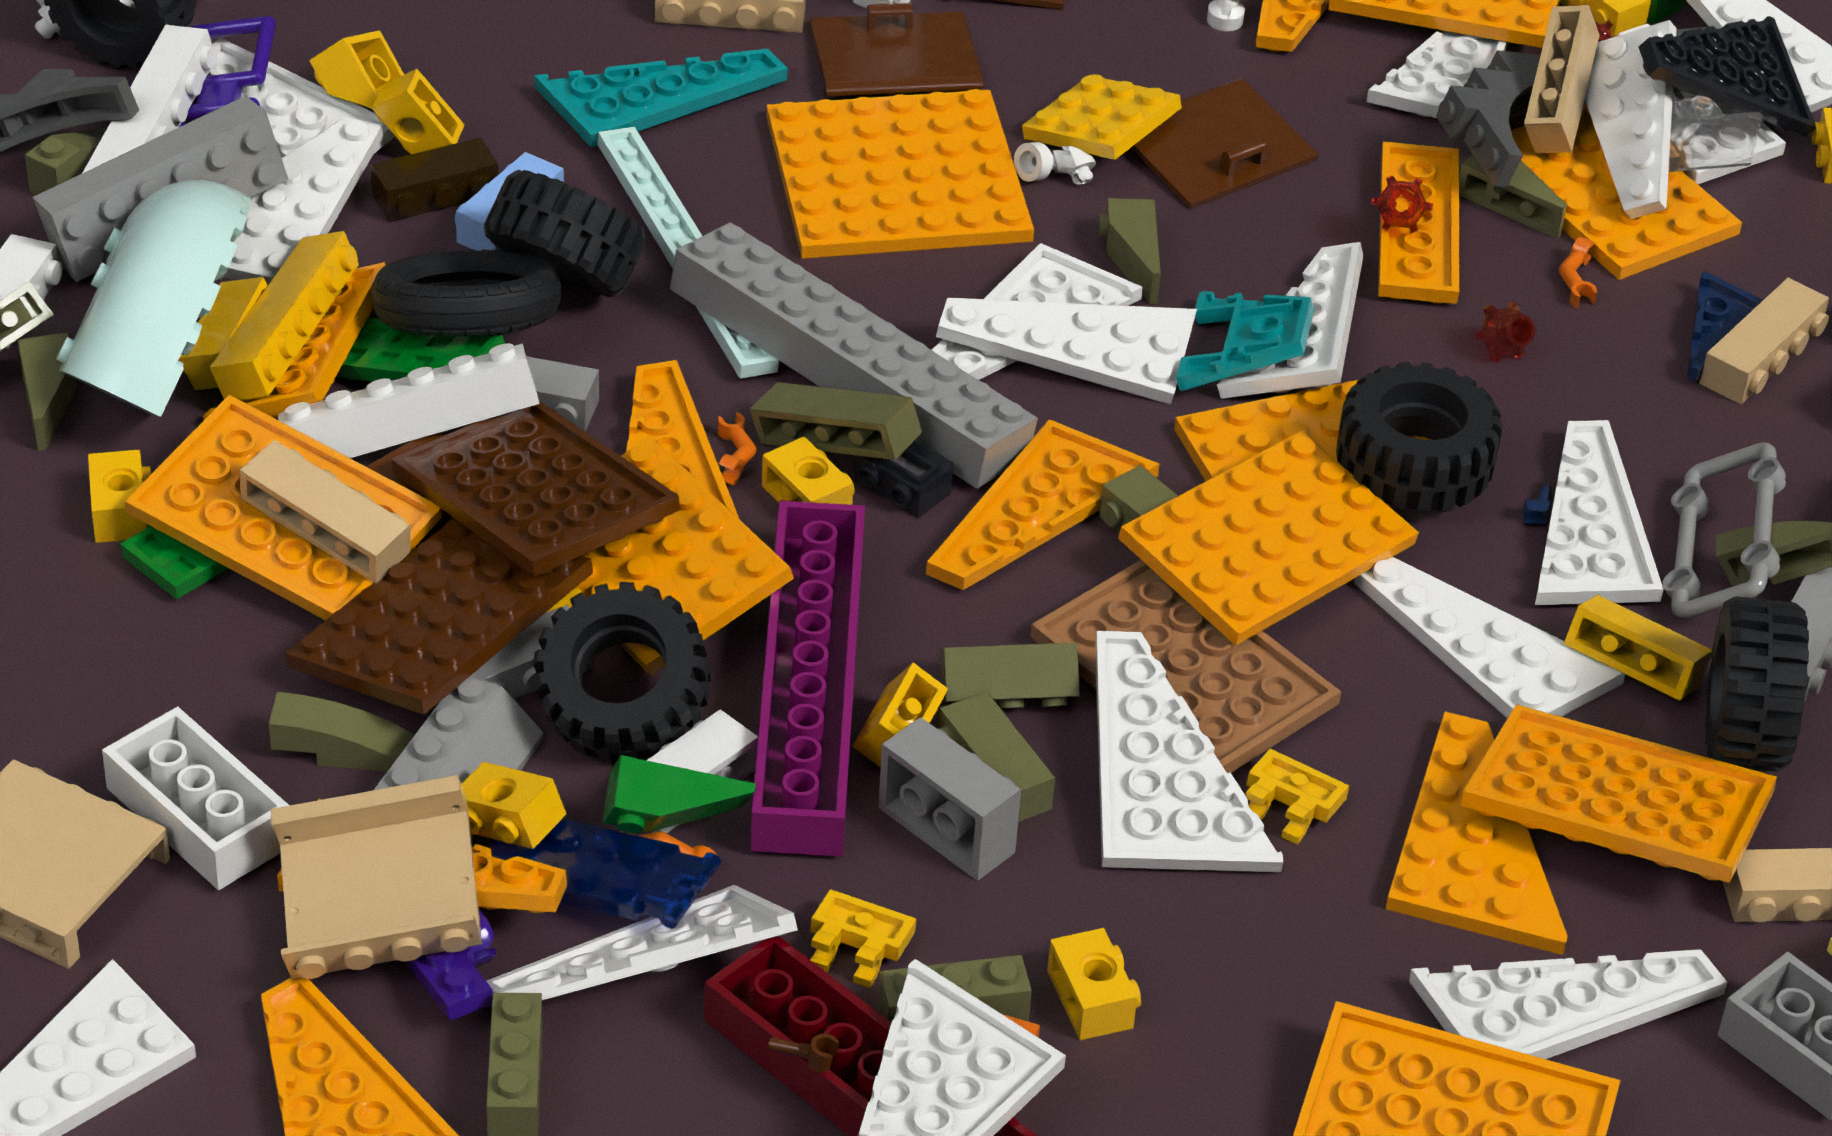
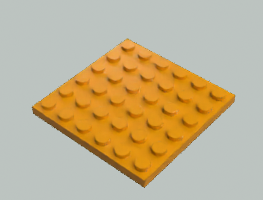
[766,89,1034,259]

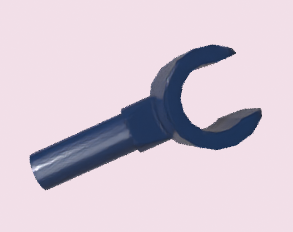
[1523,484,1551,525]

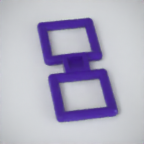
[179,16,276,127]

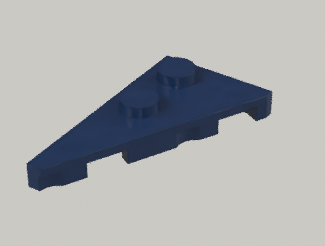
[1687,271,1763,382]

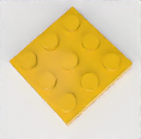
[1022,74,1182,160]

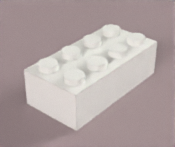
[102,706,290,891]

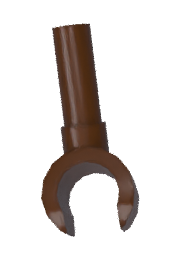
[769,1033,839,1073]

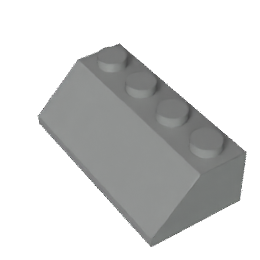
[374,676,544,839]

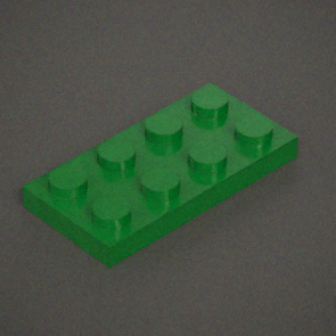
[336,318,505,382]
[120,526,229,600]

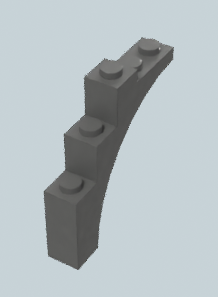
[1436,50,1541,187]
[0,69,140,152]

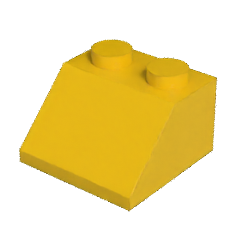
[309,30,404,109]

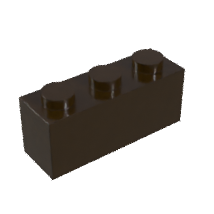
[371,138,499,222]

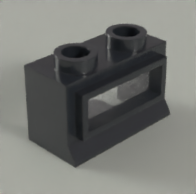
[855,440,953,518]

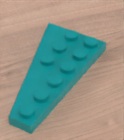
[534,49,788,148]

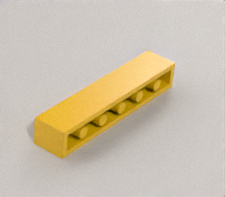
[209,231,359,400]

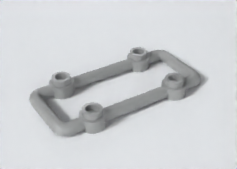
[1662,442,1786,619]

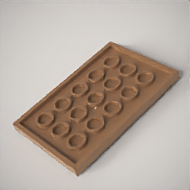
[1030,560,1341,773]

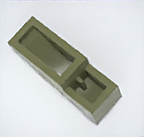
[1716,521,1832,587]
[269,692,415,771]

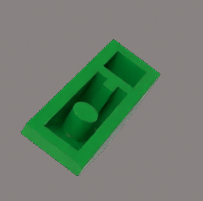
[603,755,756,834]

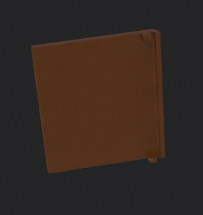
[810,3,983,96]
[1131,78,1319,209]

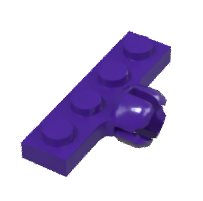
[405,910,497,1021]

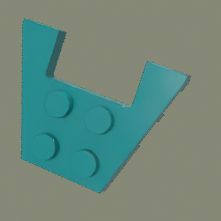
[1176,291,1314,391]

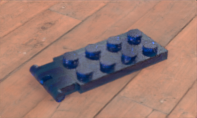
[489,819,721,929]

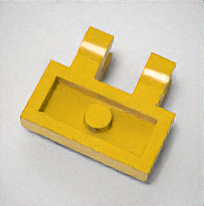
[1246,748,1350,845]
[810,889,917,988]

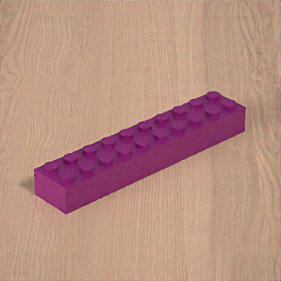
[751,501,865,856]

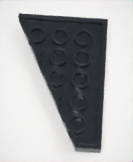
[1638,16,1816,137]

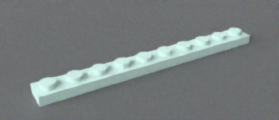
[597,127,779,379]

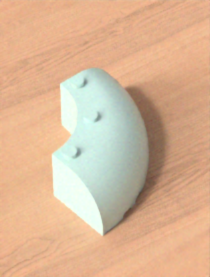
[56,180,251,417]

